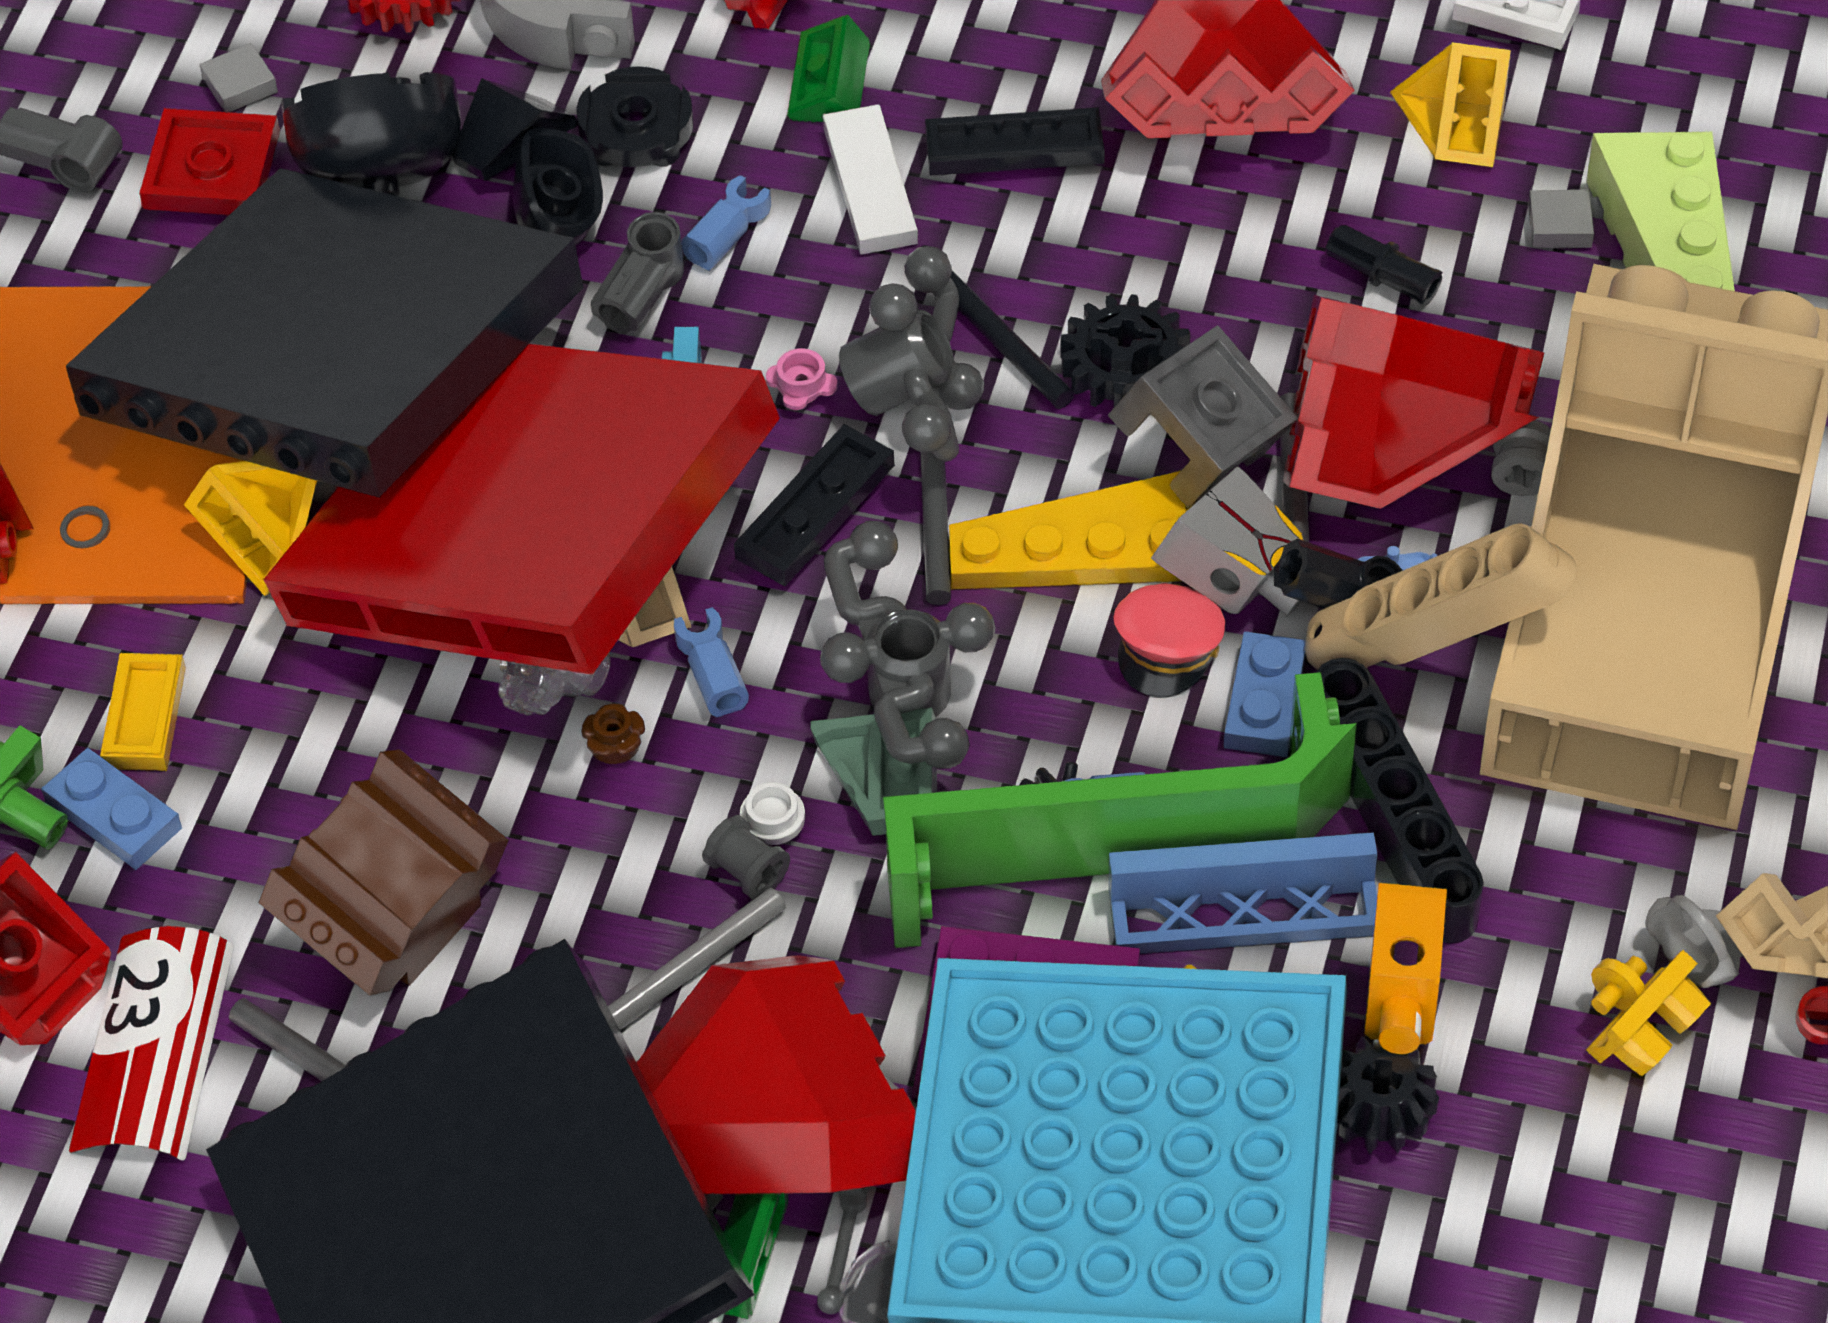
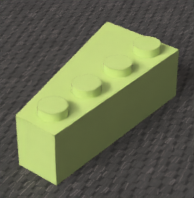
[1586,132,1735,291]

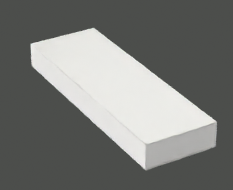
[823,105,918,255]

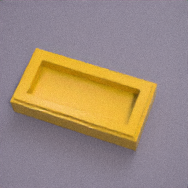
[100,653,186,771]

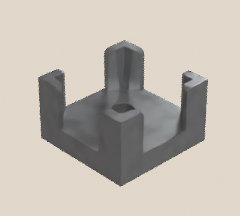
[1108,325,1298,509]

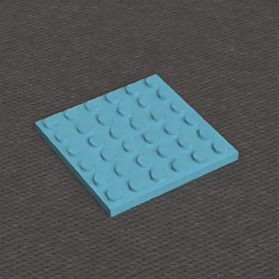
[887,958,1347,1323]

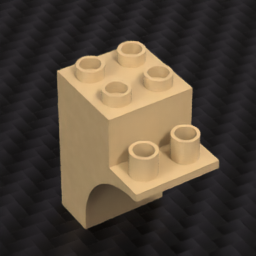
[1479,264,1828,830]

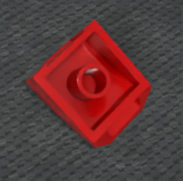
[0,852,111,1046]

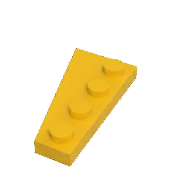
[949,471,1192,589]

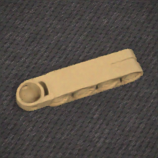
[1304,523,1576,670]

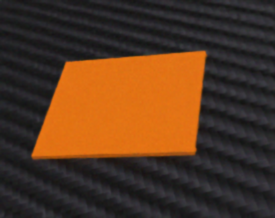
[0,286,248,604]

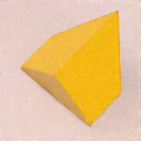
[1390,42,1511,167]
[184,461,317,596]

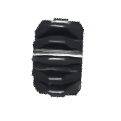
[1337,1035,1439,1155]

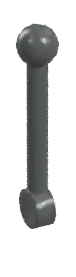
[817,1188,867,1314]

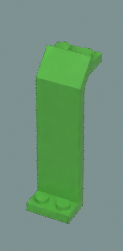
[883,672,1357,948]

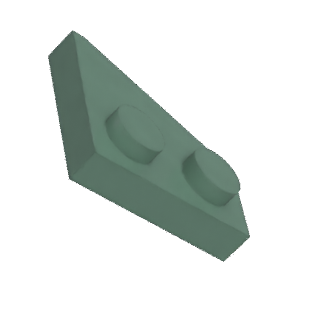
[810,708,937,836]

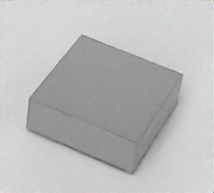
[199,43,278,112]
[1528,190,1594,248]

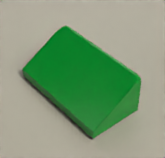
[787,15,870,122]
[723,1193,789,1319]

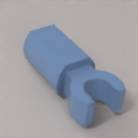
[681,175,771,271]
[674,607,749,717]

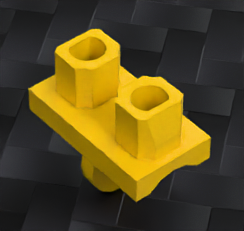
[1586,950,1711,1076]

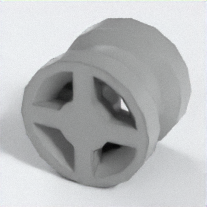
[1491,420,1551,496]

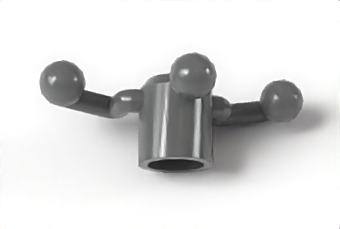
[839,246,984,462]
[820,521,995,769]

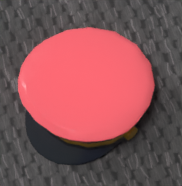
[1113,583,1226,697]

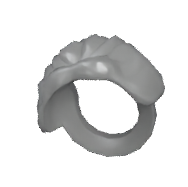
[1645,895,1743,988]

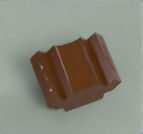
[258,749,509,996]

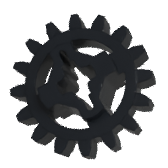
[1060,294,1190,408]

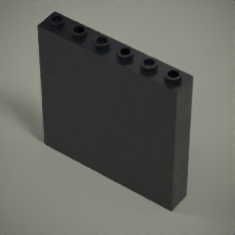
[65,168,584,498]
[206,939,755,1323]

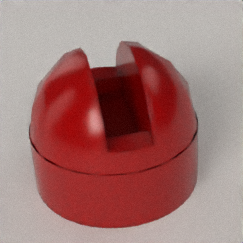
[1795,986,1828,1045]

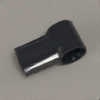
[1274,539,1403,609]

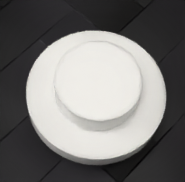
[740,782,805,845]

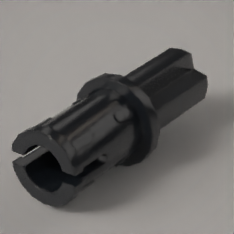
[1325,225,1443,306]

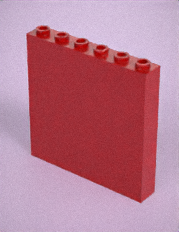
[263,344,780,675]

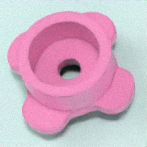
[766,348,837,410]

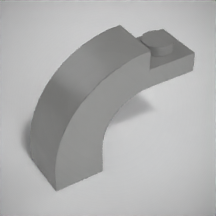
[480,0,635,70]

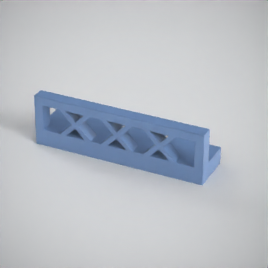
[1108,832,1377,954]

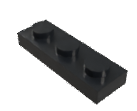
[734,424,895,586]

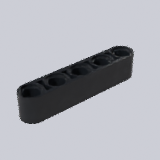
[1316,658,1484,944]

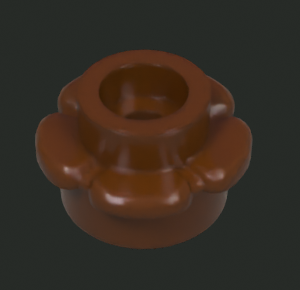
[581,704,645,764]

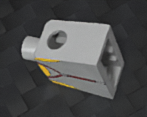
[1151,466,1303,616]

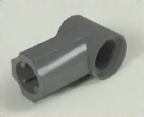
[0,107,123,193]
[591,212,684,335]

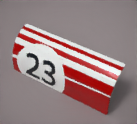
[69,926,234,1161]

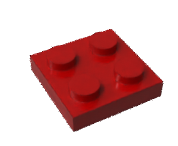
[139,108,280,215]

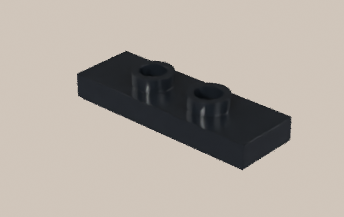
[925,107,1104,176]

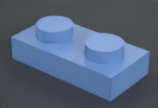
[1224,631,1306,757]
[41,748,182,870]

